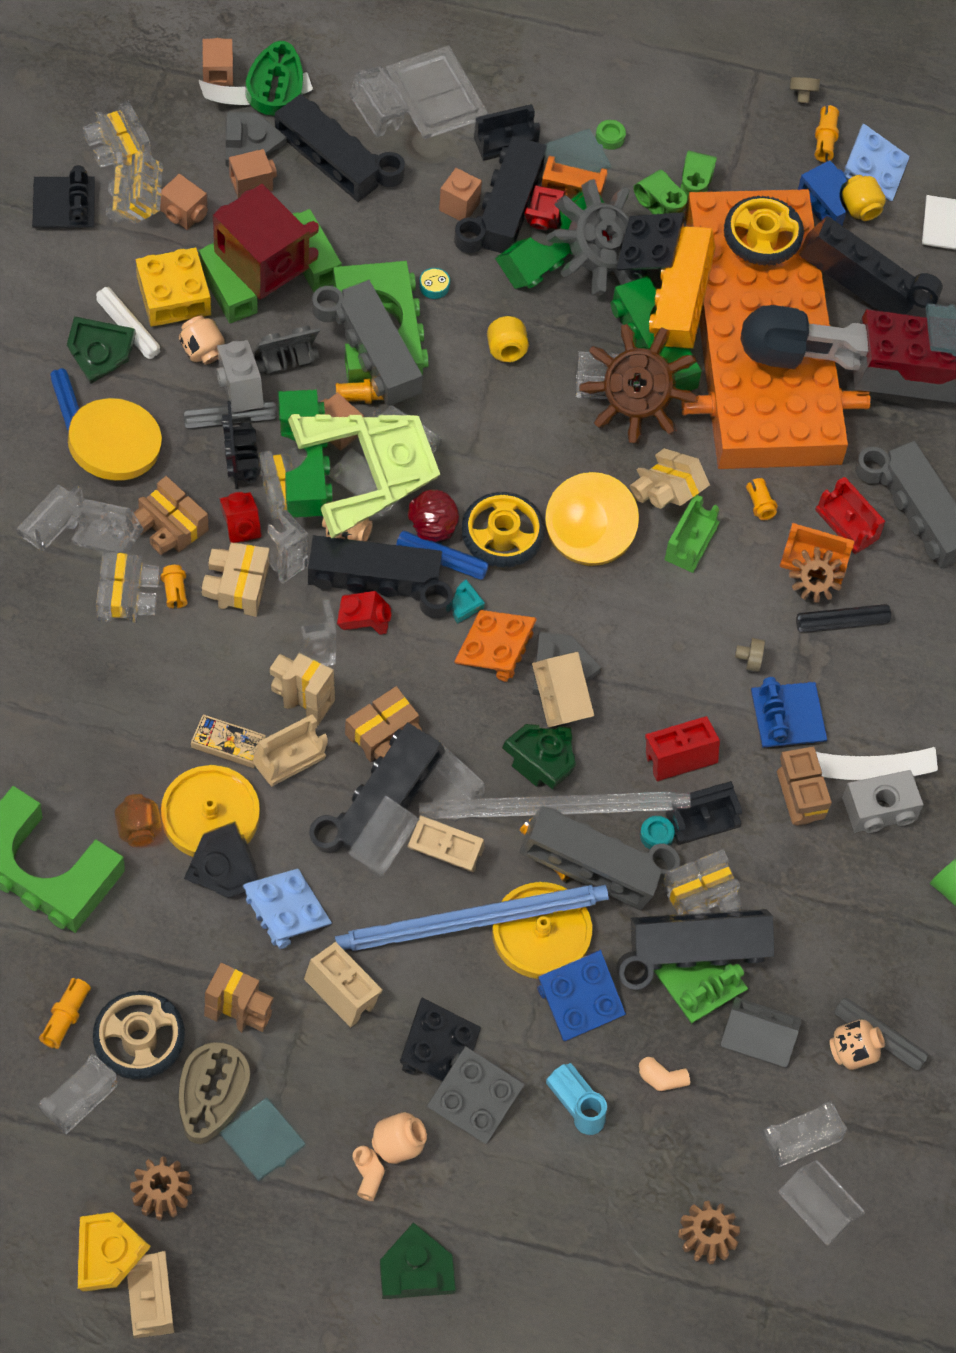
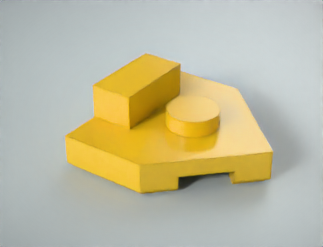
[78,1212,151,1292]

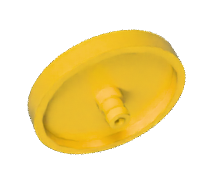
[68,398,162,480]
[546,472,639,566]
[161,765,260,857]
[492,882,592,979]

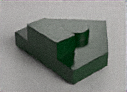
[67,316,136,384]
[502,724,576,789]
[380,1222,456,1299]

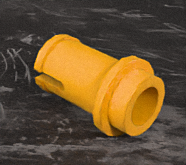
[746,478,778,520]
[160,565,188,609]

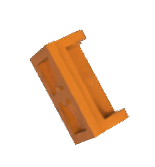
[542,156,608,199]
[780,523,854,585]

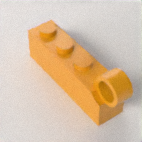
[649,224,716,349]

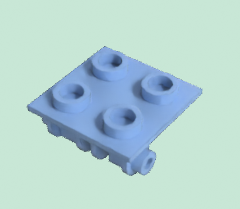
[844,124,910,201]
[243,869,332,949]

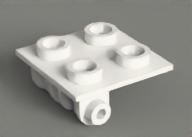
[922,195,956,250]

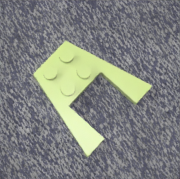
[288,414,440,538]

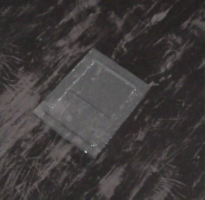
[385,45,488,139]

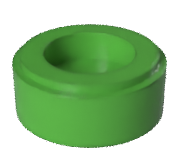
[595,120,626,150]

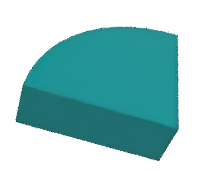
[452,579,485,624]

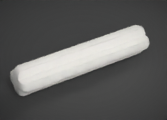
[96,287,160,359]

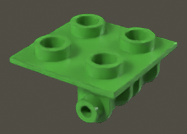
[653,961,748,1024]

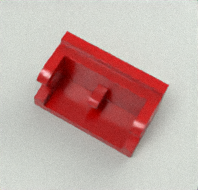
[815,476,885,555]
[645,716,720,781]

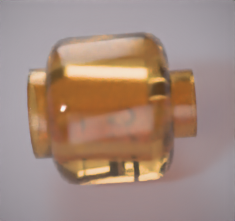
[115,794,162,847]

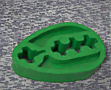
[245,41,303,116]

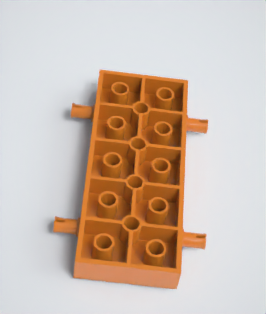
[681,189,870,469]

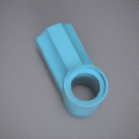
[546,1063,607,1135]

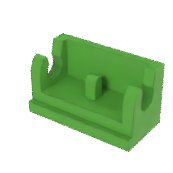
[664,495,720,573]

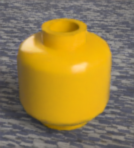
[841,175,886,221]
[487,316,529,362]

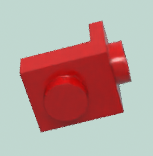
[525,185,565,230]
[219,492,261,543]
[337,591,392,635]

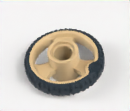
[93,990,185,1079]

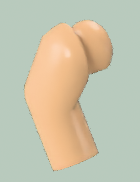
[639,1057,690,1091]
[352,1146,385,1201]

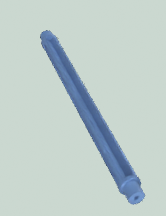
[335,885,609,951]

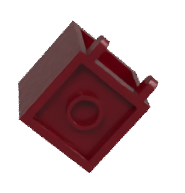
[213,184,319,300]

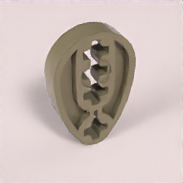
[179,1043,250,1144]

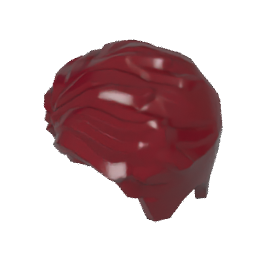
[408,489,459,542]

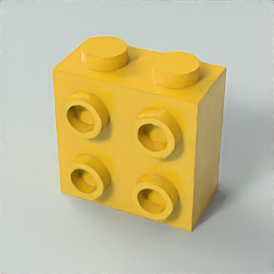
[135,247,211,327]

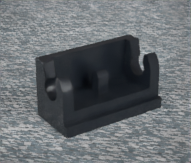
[474,104,540,161]
[665,781,742,845]

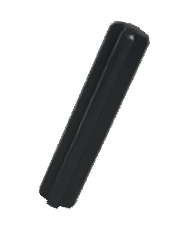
[796,604,891,632]

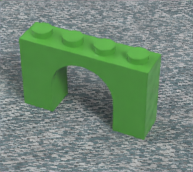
[198,209,342,324]
[333,261,428,383]
[0,786,125,933]

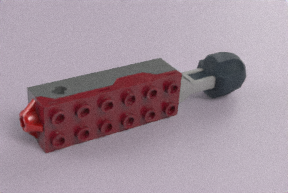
[740,305,956,403]

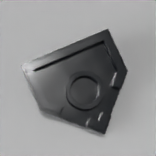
[184,821,260,898]

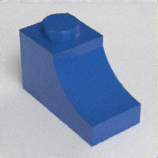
[798,160,848,226]

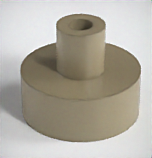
[790,77,820,103]
[735,638,765,672]

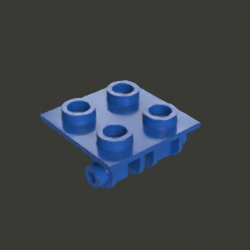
[751,677,827,748]
[537,950,626,1041]

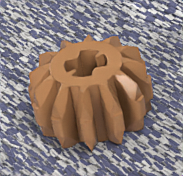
[789,547,845,602]
[130,1156,192,1221]
[678,1200,740,1265]

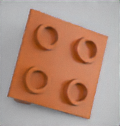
[454,610,537,682]

